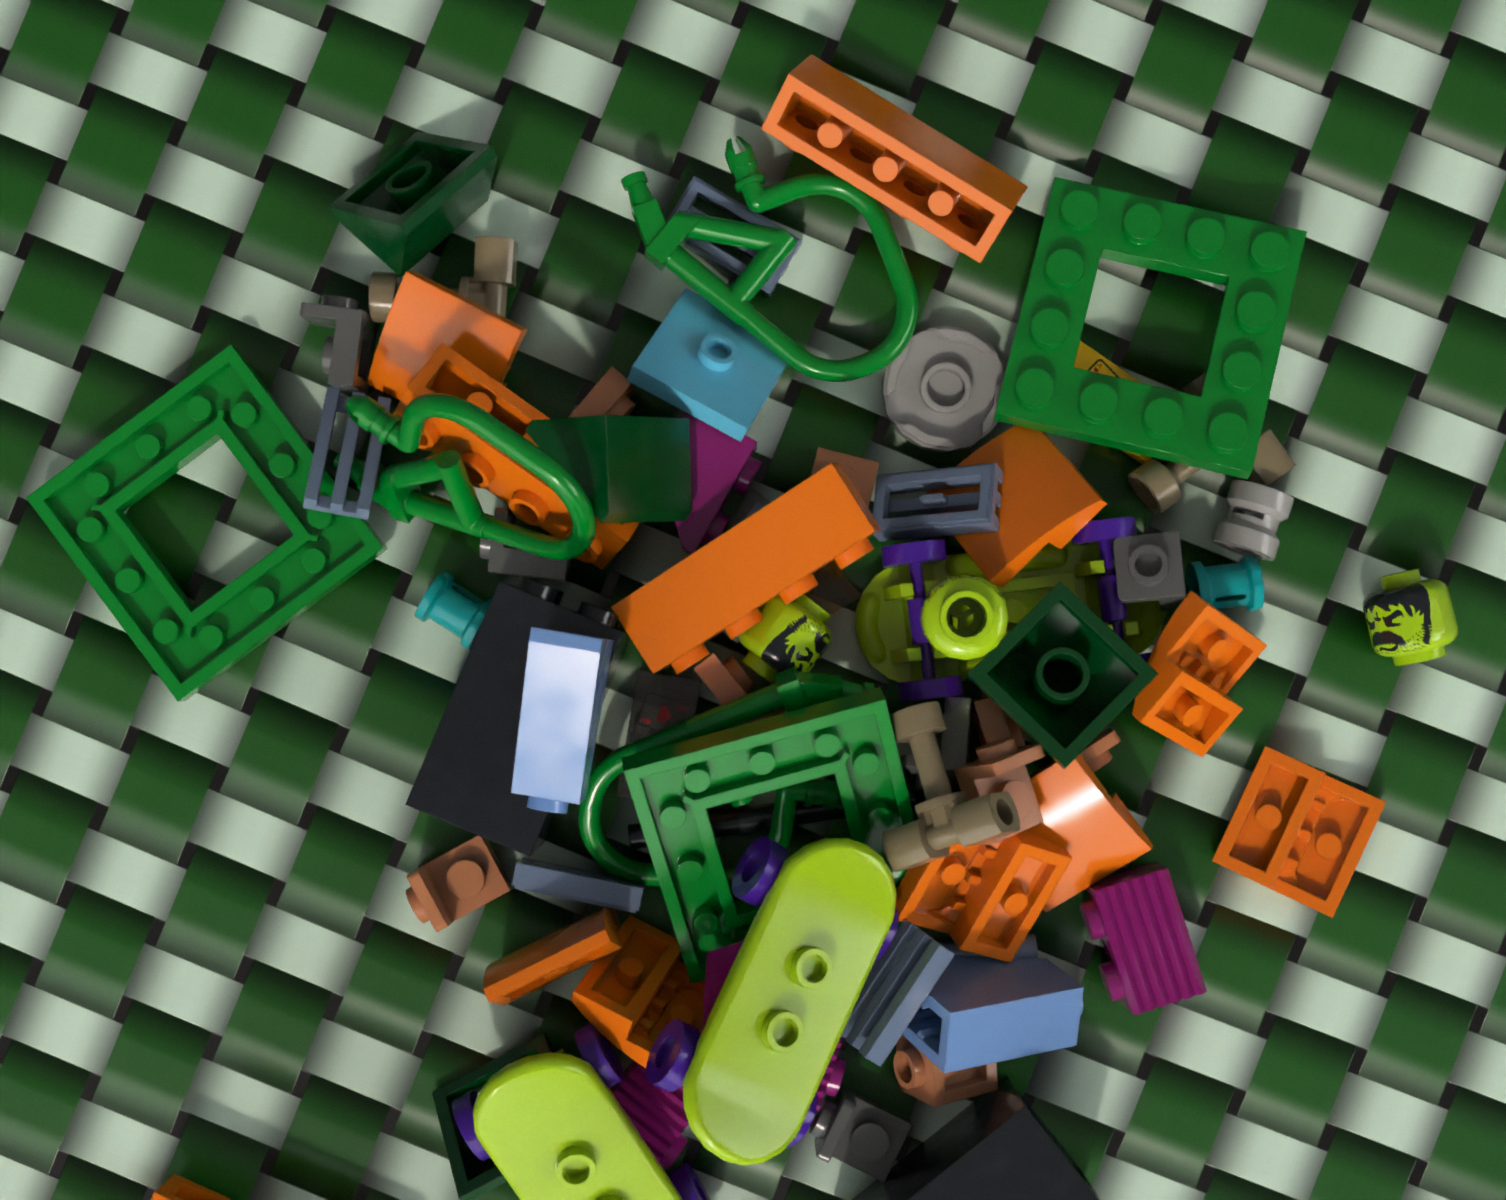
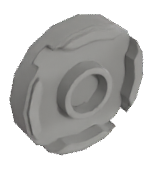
[881,325,1005,453]

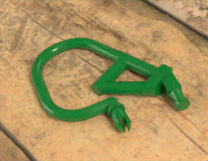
[621,136,918,382]
[332,393,596,560]
[578,666,875,890]

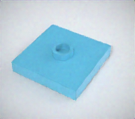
[627,288,788,442]

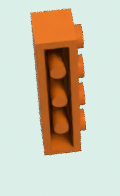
[761,54,1028,263]
[393,342,640,570]
[611,463,881,675]

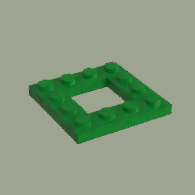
[994,177,1307,479]
[26,345,388,702]
[622,687,915,983]

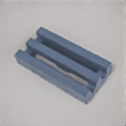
[666,176,802,298]
[303,386,391,520]
[873,462,1003,541]
[511,857,646,913]
[842,919,955,1067]

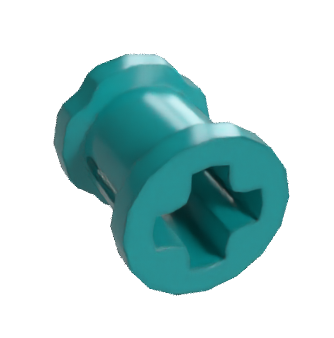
[1185,555,1264,612]
[415,569,492,651]

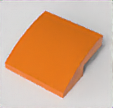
[367,270,527,400]
[926,425,1107,588]
[1132,591,1267,758]
[1212,746,1386,918]
[1027,754,1153,912]
[896,830,1073,963]
[483,907,623,1006]
[571,915,705,1068]

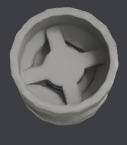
[1212,480,1294,561]

